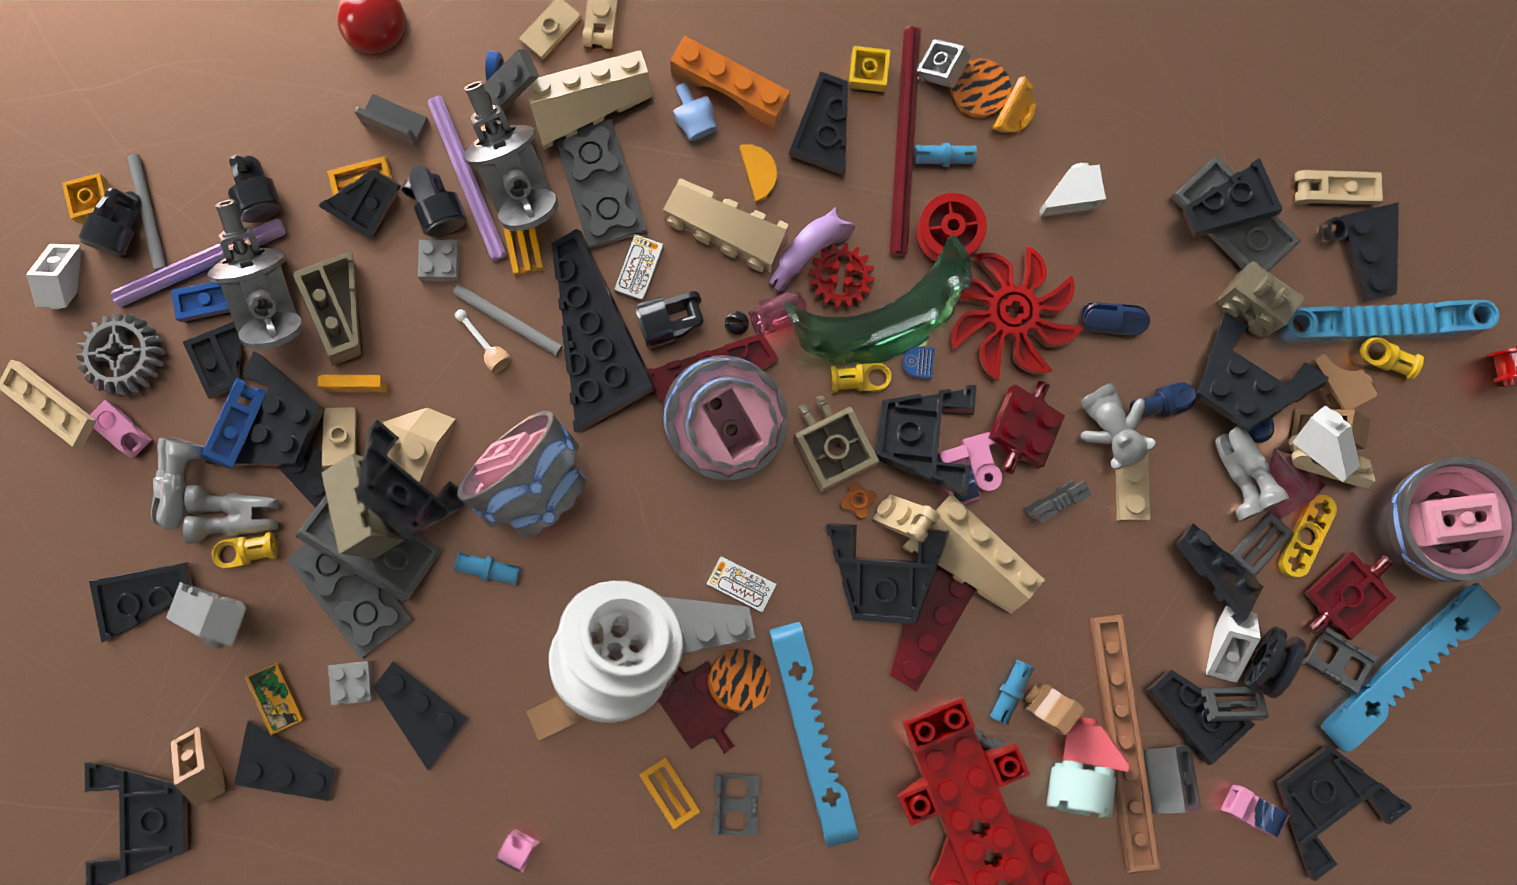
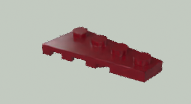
[647,333,779,406]
[889,565,976,691]

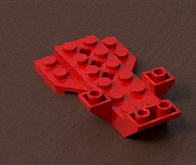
[898,696,1071,885]

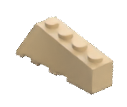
[526,50,653,150]
[663,178,789,273]
[902,494,1045,614]

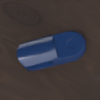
[1081,302,1150,335]

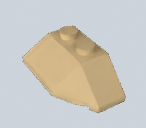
[383,408,456,488]

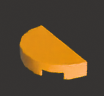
[992,77,1037,133]
[739,144,777,204]

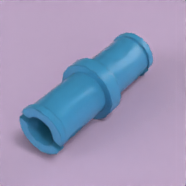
[914,143,977,167]
[454,552,520,586]
[990,659,1035,725]

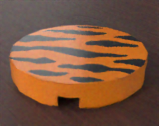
[951,58,1011,119]
[708,648,771,713]

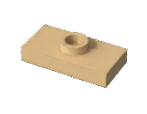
[519,0,582,61]
[322,407,357,470]

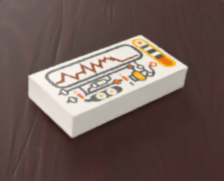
[614,234,664,302]
[707,556,776,612]

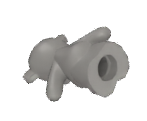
[1080,384,1156,470]

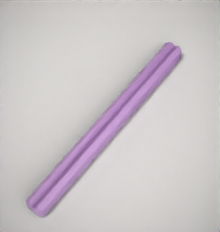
[428,96,507,261]
[111,219,286,307]

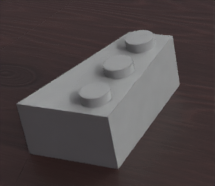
[166,582,246,649]
[660,596,755,654]

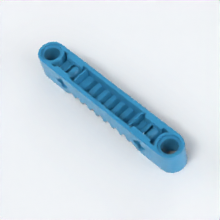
[1277,299,1500,344]
[1321,583,1501,753]
[769,621,859,848]

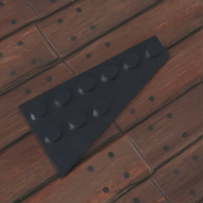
[551,229,657,433]

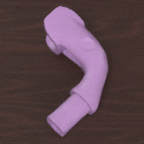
[769,207,855,291]

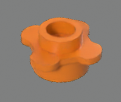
[841,482,877,518]

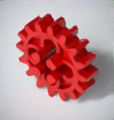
[808,243,875,310]

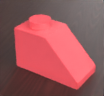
[1063,717,1132,772]

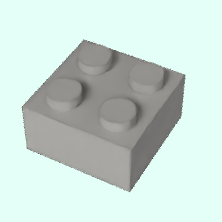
[917,39,971,88]
[418,240,460,282]
[328,661,376,706]

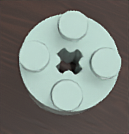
[1046,761,1116,818]

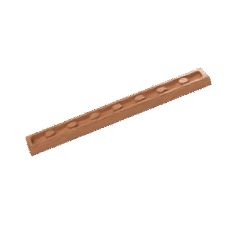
[1090,615,1161,874]

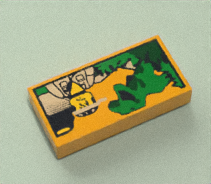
[245,663,303,736]

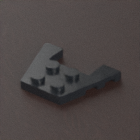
[1196,312,1329,432]
[205,351,325,467]
[876,385,977,496]
[356,419,466,539]
[826,523,950,624]
[1276,745,1412,881]
[84,762,188,885]

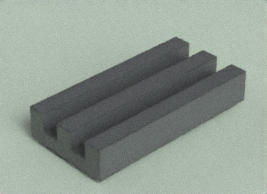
[1231,512,1294,576]
[1201,687,1269,722]

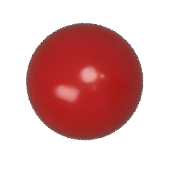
[337,0,406,54]

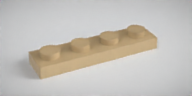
[0,360,97,448]

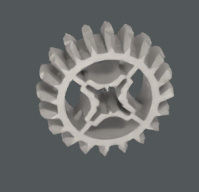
[76,313,165,396]

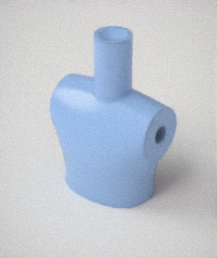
[673,83,718,141]

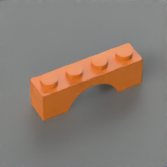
[670,35,790,129]

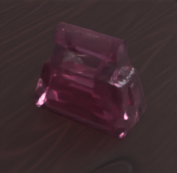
[748,291,810,335]

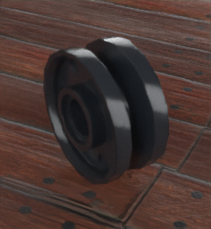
[1244,626,1306,698]

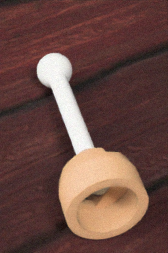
[455,309,512,373]

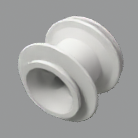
[549,581,683,723]

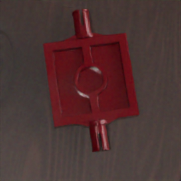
[988,381,1065,474]
[1304,551,1396,640]
[657,660,743,754]

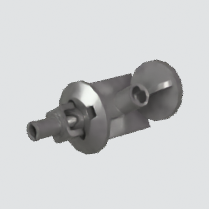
[464,81,558,231]
[207,200,303,349]

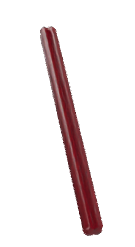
[890,26,921,256]

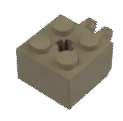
[1216,260,1305,338]
[793,395,879,493]

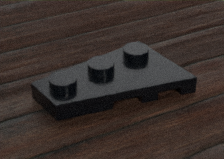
[789,71,848,176]
[1182,158,1283,238]
[1341,202,1399,303]
[1176,523,1263,626]
[89,562,193,643]
[373,661,470,771]
[1145,670,1256,765]
[234,720,338,801]

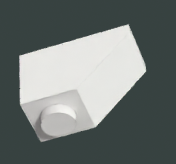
[1039,163,1106,217]
[26,244,82,309]
[1292,406,1360,483]
[1206,605,1261,683]

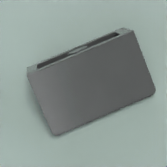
[355,94,429,147]
[1143,744,1201,814]

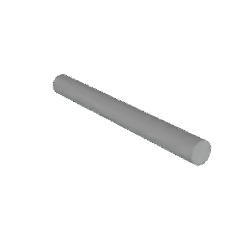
[127,154,166,271]
[453,284,563,356]

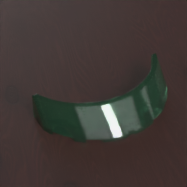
[782,235,972,365]

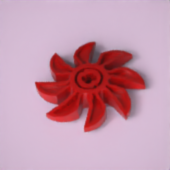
[943,246,1083,381]

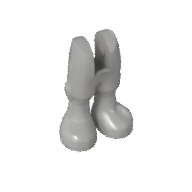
[1215,426,1290,521]
[150,437,205,529]
[183,485,279,544]

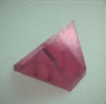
[1268,449,1326,519]

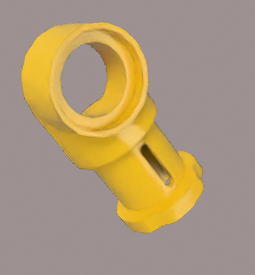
[1360,337,1424,381]
[831,363,892,393]
[212,531,278,569]

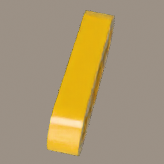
[1278,495,1337,578]

